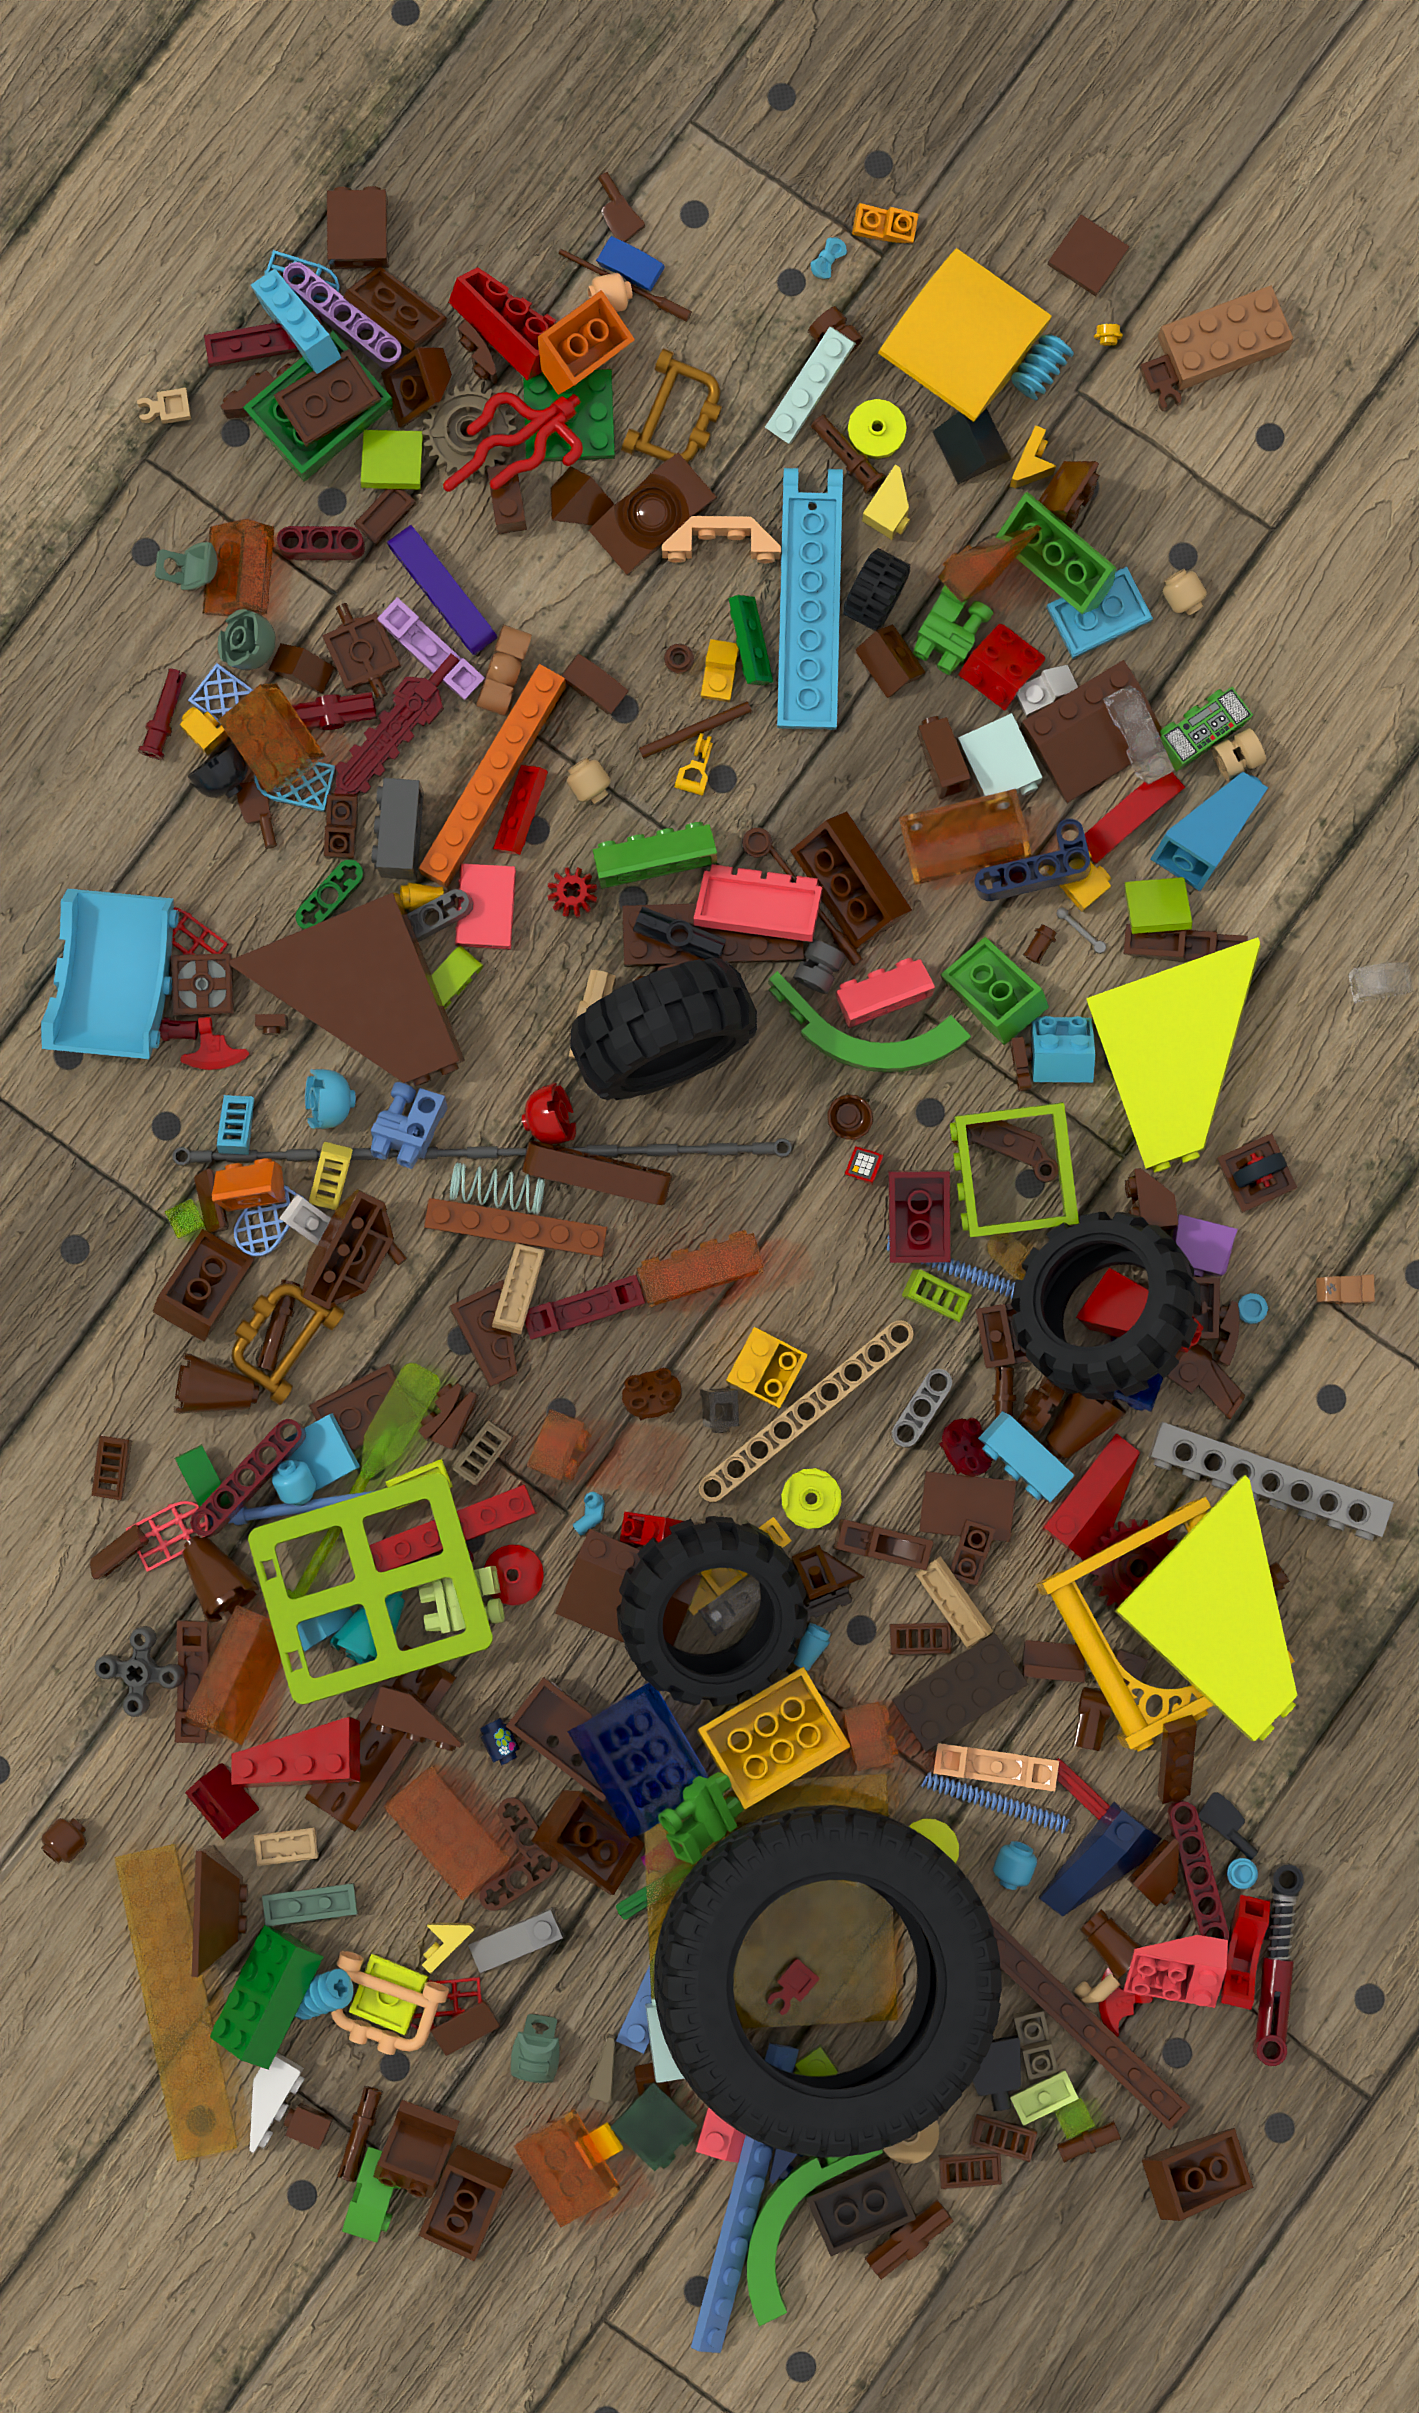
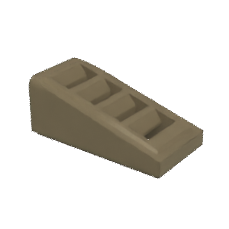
[452,1421,512,1487]
[587,2034,616,2104]

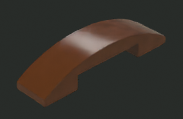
[175,1620,210,1743]

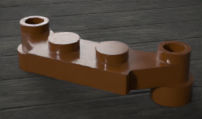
[950,1120,1058,1183]

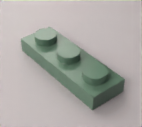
[262,1883,358,1926]

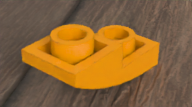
[852,203,919,244]

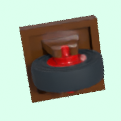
[1216,1133,1298,1213]

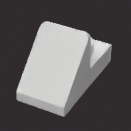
[1016,665,1078,717]
[279,1194,331,1245]

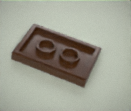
[343,266,448,351]
[274,348,382,447]
[309,1364,417,1451]
[919,1471,1016,1542]

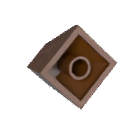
[381,348,452,428]
[1127,1835,1179,1907]

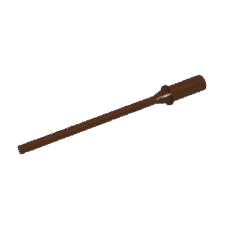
[558,249,692,322]
[770,846,863,966]

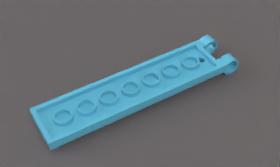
[777,468,843,730]

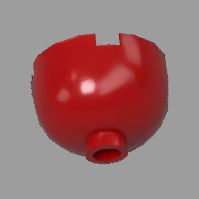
[522,1083,576,1144]

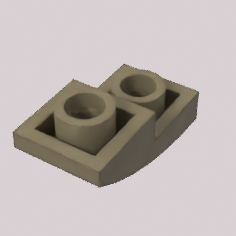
[1012,2007,1059,2080]

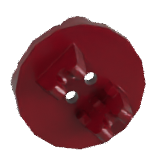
[939,1417,993,1477]

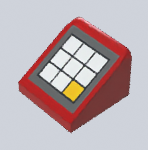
[844,1146,884,1185]

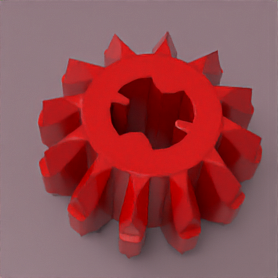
[547,867,598,918]

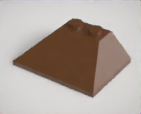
[192,1845,248,1977]

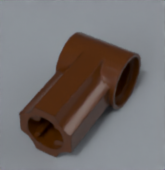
[1074,1687,1112,1751]

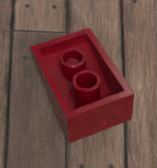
[888,1170,951,1263]

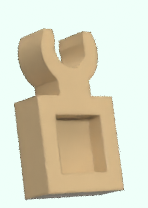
[137,388,192,424]

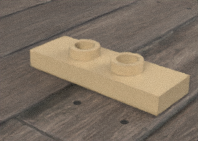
[492,1243,545,1334]
[915,1556,993,1649]

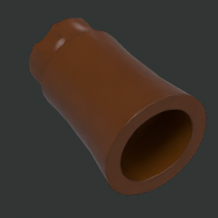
[1080,1909,1143,1980]

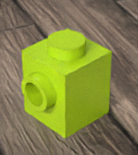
[794,2044,838,2076]

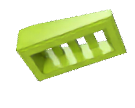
[902,1269,972,1322]

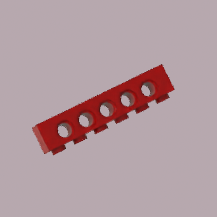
[370,1485,537,1572]

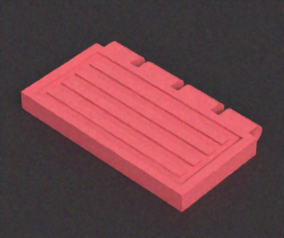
[694,864,822,942]

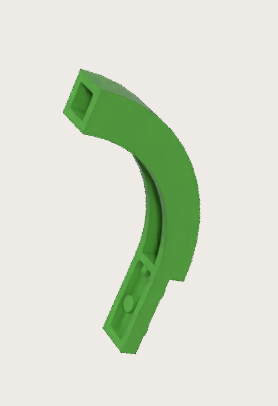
[768,971,971,1073]
[747,2149,883,2326]

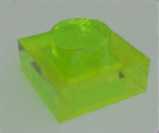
[164,1198,206,1239]
[1054,2096,1095,2139]

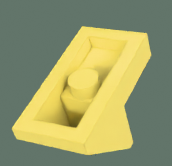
[422,1922,476,1974]

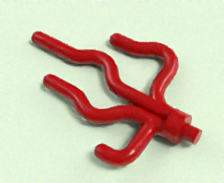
[443,392,583,492]

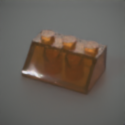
[202,519,274,616]

